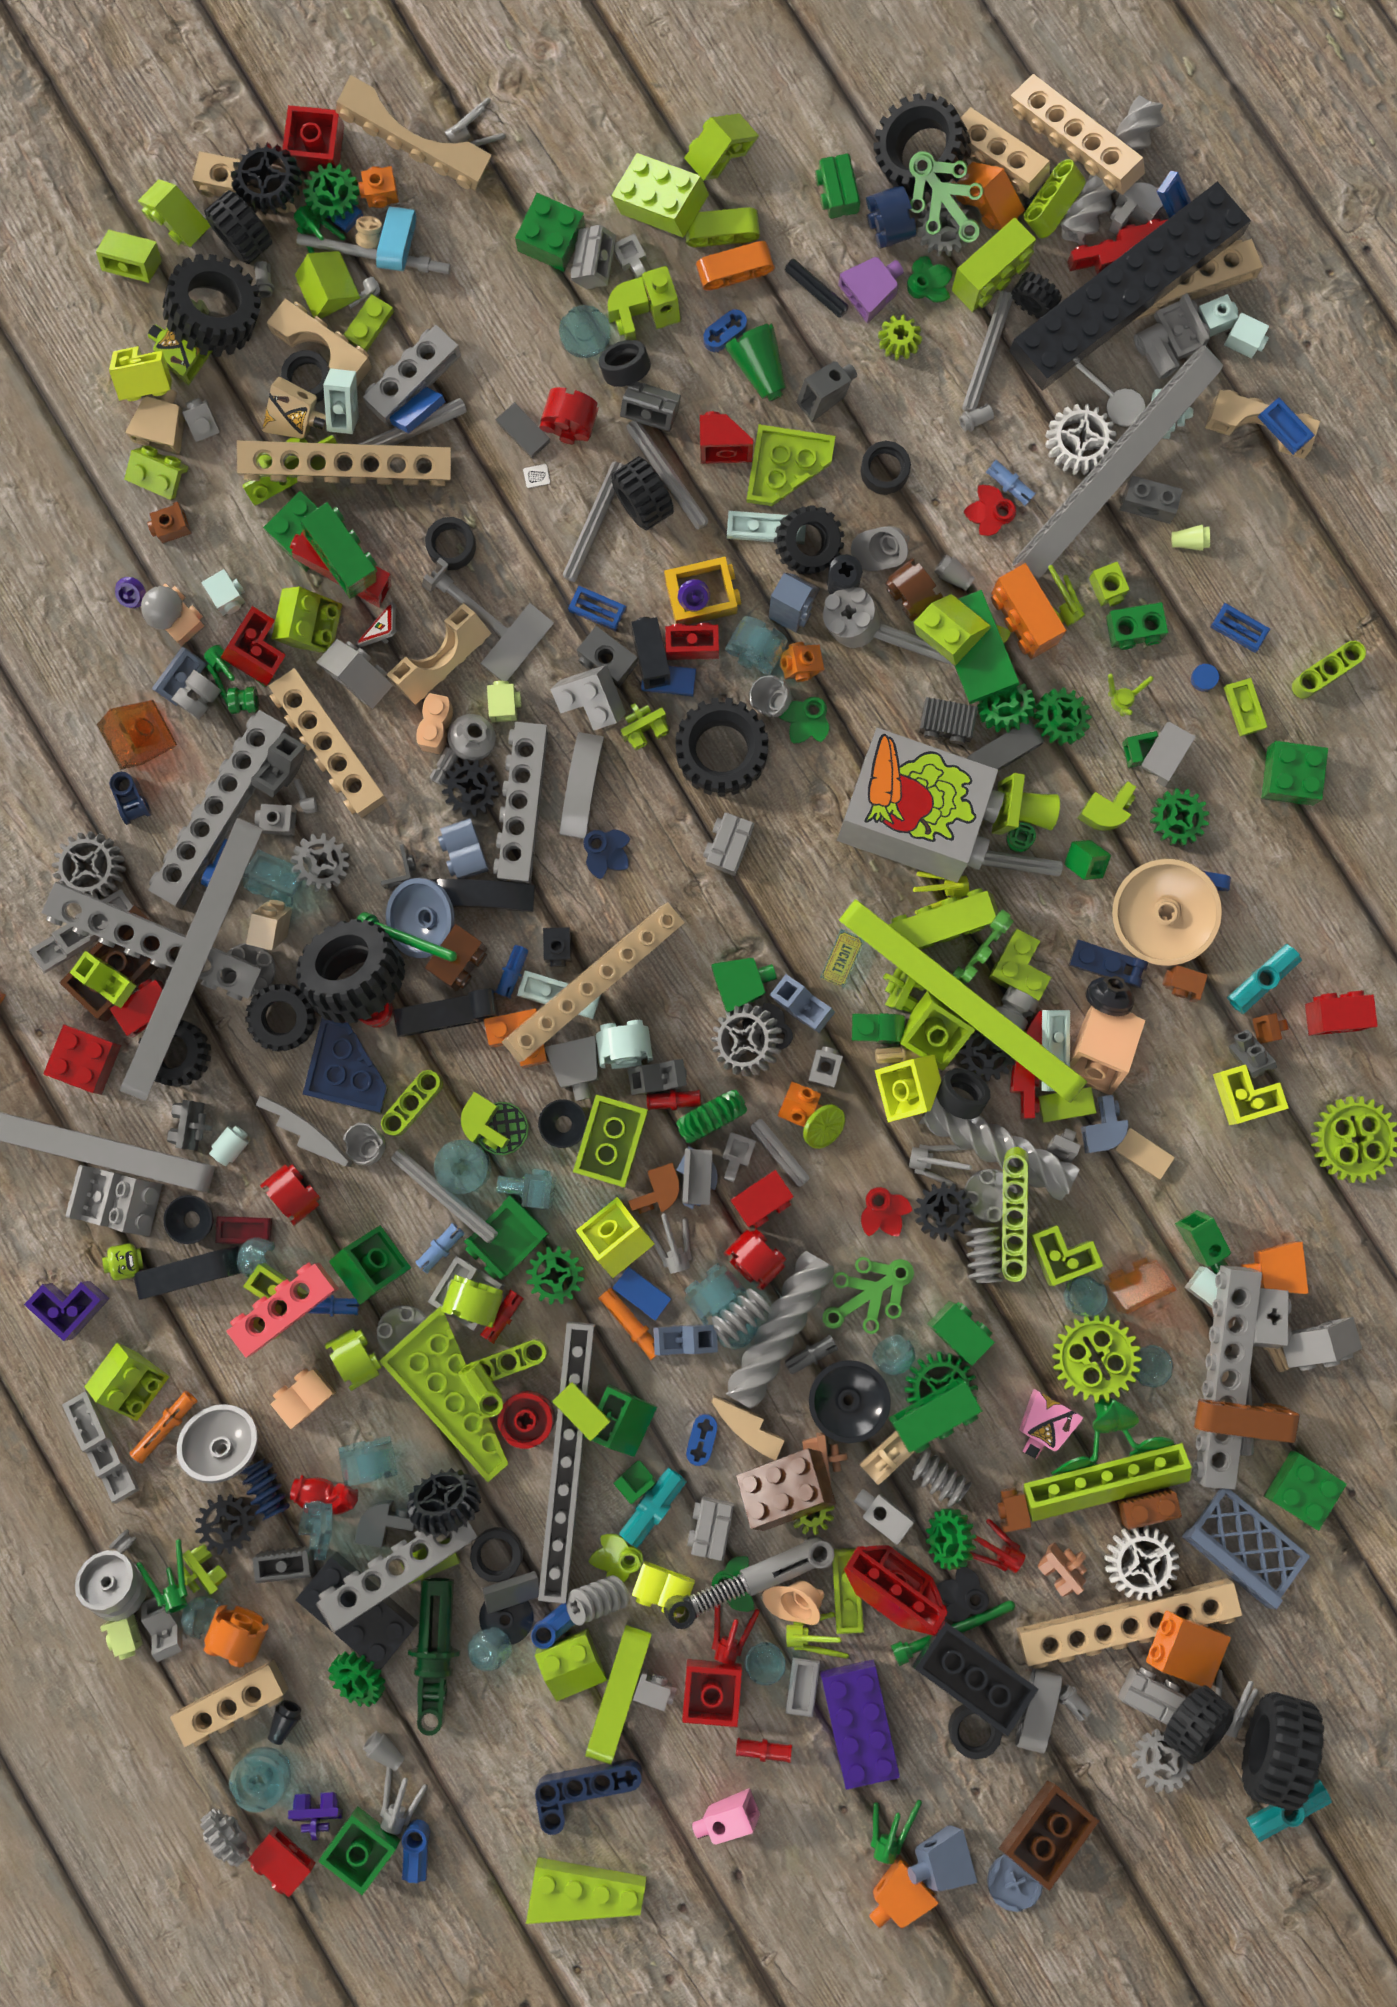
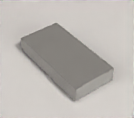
[785,1656,820,1717]

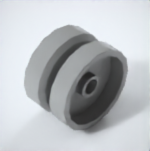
[75,1550,148,1621]

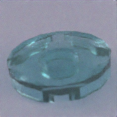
[559,305,611,358]

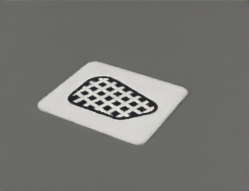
[523,464,550,488]

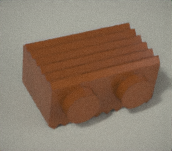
[1117,1488,1182,1530]

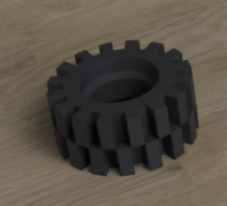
[1011,272,1062,319]

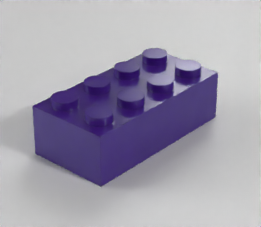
[820,1659,900,1790]

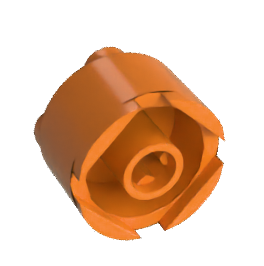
[204,1605,269,1668]

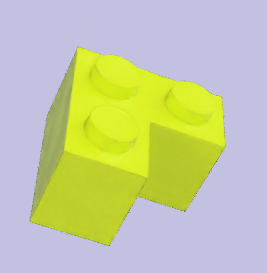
[109,346,172,401]
[1213,1065,1288,1125]

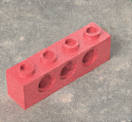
[226,1262,339,1358]

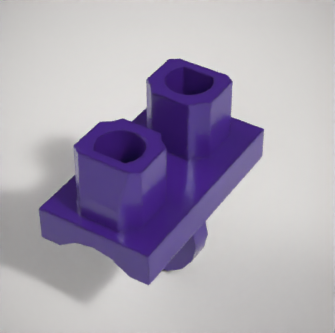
[288,1792,343,1841]

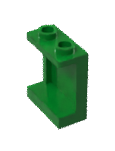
[464,1195,550,1280]

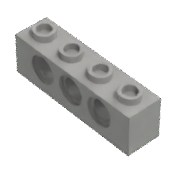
[363,325,461,427]

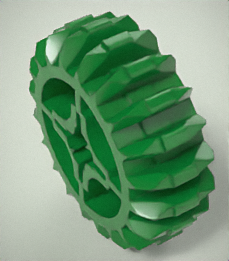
[676,1090,747,1143]
[904,1351,978,1403]

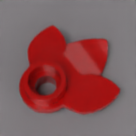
[964,485,1016,536]
[861,1187,912,1237]

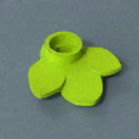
[589,1533,643,1583]

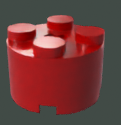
[539,387,599,445]
[260,1164,321,1226]
[724,1229,787,1291]
[498,1390,555,1449]

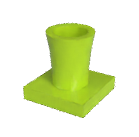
[991,773,1060,835]

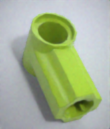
[458,1360,503,1417]

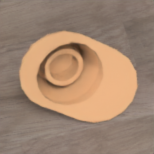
[762,1580,825,1625]

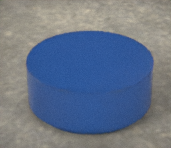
[1191,664,1219,692]

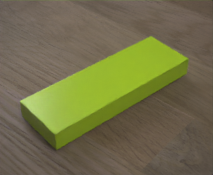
[832,1548,864,1634]

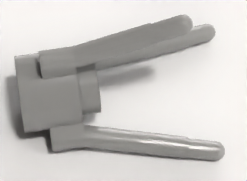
[445,98,505,146]
[909,1144,972,1187]
[644,1213,692,1273]
[1216,1669,1258,1737]
[380,1767,427,1834]

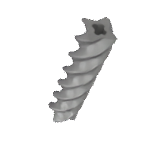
[1060,95,1164,245]
[919,1097,1080,1200]
[725,1251,834,1409]

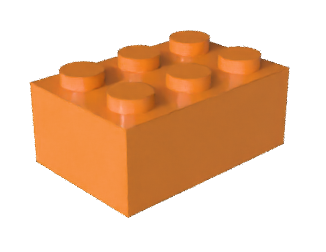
[991,563,1067,660]

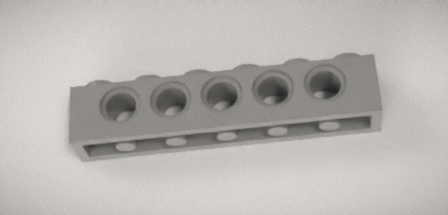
[493,722,549,885]
[316,1521,478,1633]

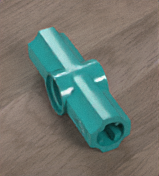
[1227,944,1302,1014]
[619,1467,687,1548]
[1246,1779,1332,1842]

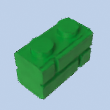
[815,153,860,219]

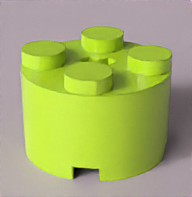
[441,1275,503,1328]
[324,1328,382,1391]

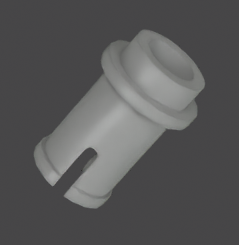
[254,261,275,298]
[959,403,994,432]
[1059,1684,1092,1721]

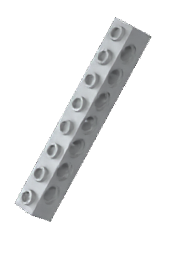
[148,710,291,910]
[41,882,261,1001]
[1192,1265,1262,1489]

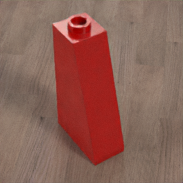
[290,531,391,608]

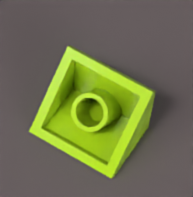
[295,251,361,319]

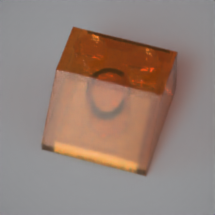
[97,700,177,770]
[1103,1257,1176,1314]

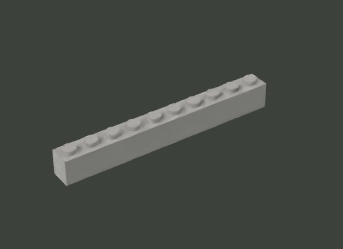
[538,1321,596,1604]

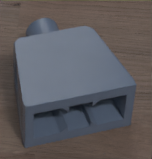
[907,1825,977,1891]

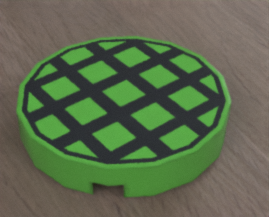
[478,1102,529,1155]

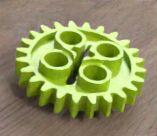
[1311,1096,1397,1183]
[1052,1314,1142,1404]

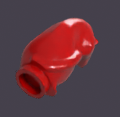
[290,1475,358,1515]

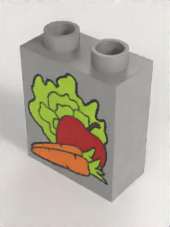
[837,728,1005,883]

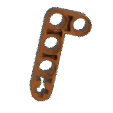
[1194,1399,1300,1443]

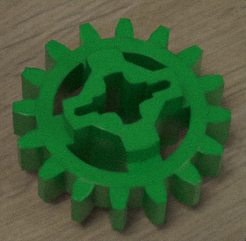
[303,163,360,222]
[977,684,1036,733]
[1033,687,1092,746]
[1150,788,1210,847]
[526,1246,585,1305]
[926,1508,976,1570]
[328,1651,386,1707]

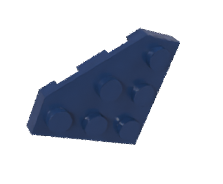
[302,1018,388,1113]

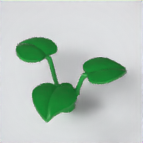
[1051,1398,1176,1476]

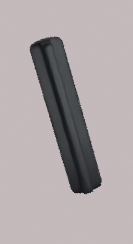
[785,259,848,318]

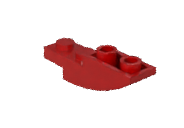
[1067,219,1168,274]
[1010,1011,1042,1119]

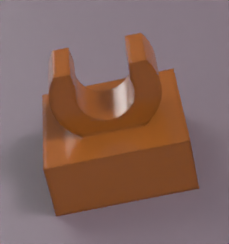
[1252,1013,1289,1044]

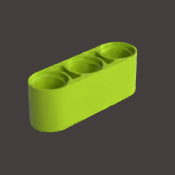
[1024,159,1086,239]
[685,207,760,248]
[1292,641,1366,699]
[381,1070,443,1136]
[479,1339,548,1382]

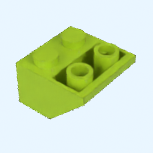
[271,586,342,653]
[84,1343,169,1421]

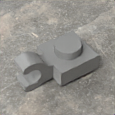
[613,233,647,279]
[722,1132,756,1183]

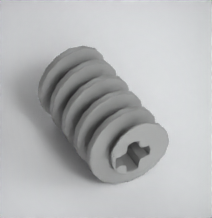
[965,1227,1003,1283]
[712,1289,772,1348]
[912,1449,972,1508]
[566,1575,629,1625]

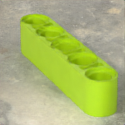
[1002,1147,1029,1282]
[585,1625,652,1765]

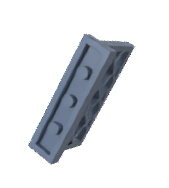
[1182,1488,1310,1609]

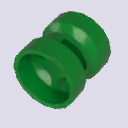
[227,686,259,714]
[1006,822,1036,853]

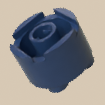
[866,186,916,249]

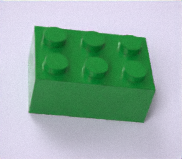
[300,502,377,599]
[889,1377,982,1454]

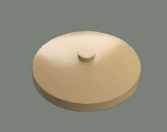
[1112,858,1222,966]

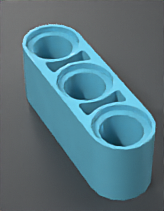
[376,206,416,272]

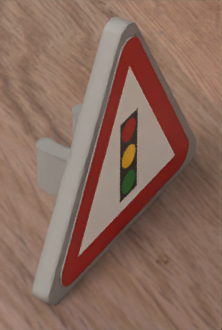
[355,602,397,648]

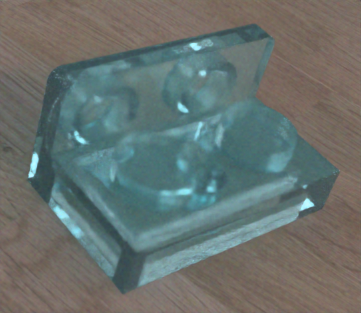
[243,849,303,907]
[298,1501,332,1560]

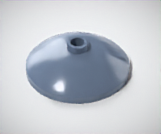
[386,878,455,958]

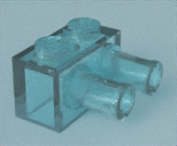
[496,1169,556,1209]

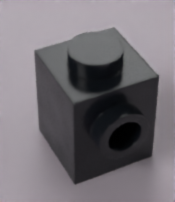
[543,927,572,967]

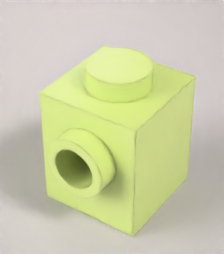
[487,681,521,722]

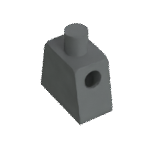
[796,361,857,422]

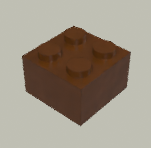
[425,924,488,991]

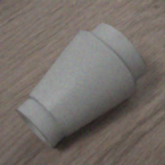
[934,554,975,591]
[363,1731,405,1771]

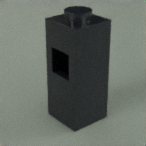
[631,617,670,690]

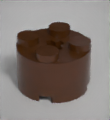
[885,558,943,622]

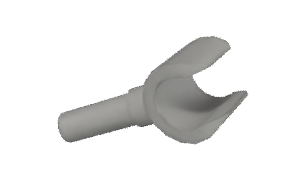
[349,277,380,309]
[294,779,318,814]

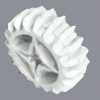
[1045,403,1117,475]
[1104,1526,1180,1601]

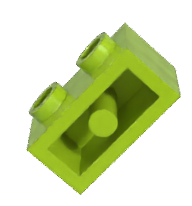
[96,230,162,283]

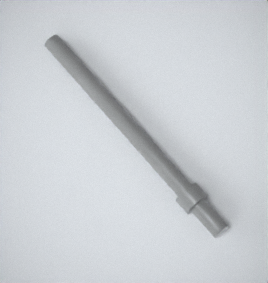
[297,233,451,275]

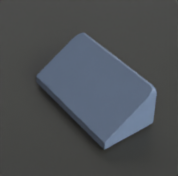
[152,647,207,706]

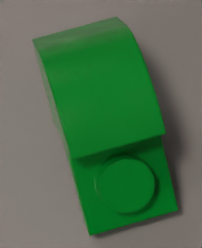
[851,1013,905,1044]

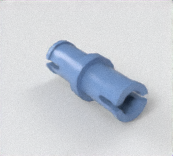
[986,459,1036,506]
[415,1223,465,1274]

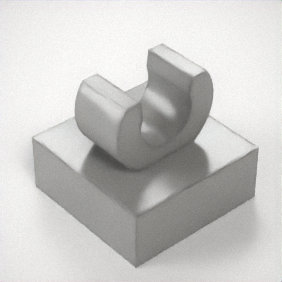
[1046,1128,1081,1163]

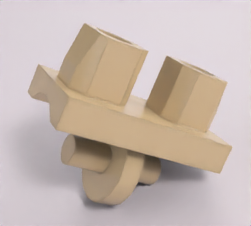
[859,1431,914,1485]

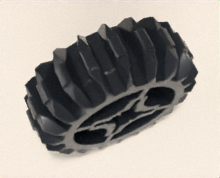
[231,142,302,216]
[406,1468,481,1538]

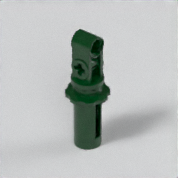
[408,1578,460,1736]

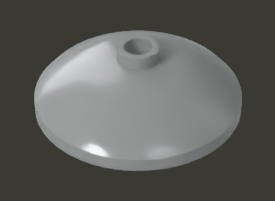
[177,1404,258,1483]

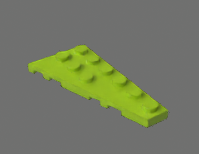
[379,1305,508,1482]

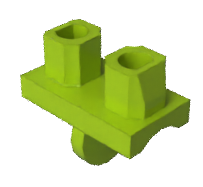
[620,703,669,751]
[883,968,925,1013]
[183,1544,227,1595]

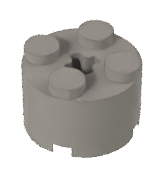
[823,587,881,648]

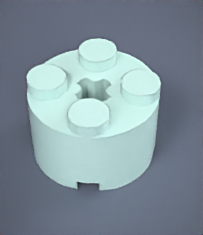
[596,1020,653,1069]

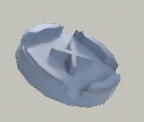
[987,1854,1043,1912]

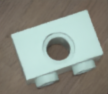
[323,368,359,434]

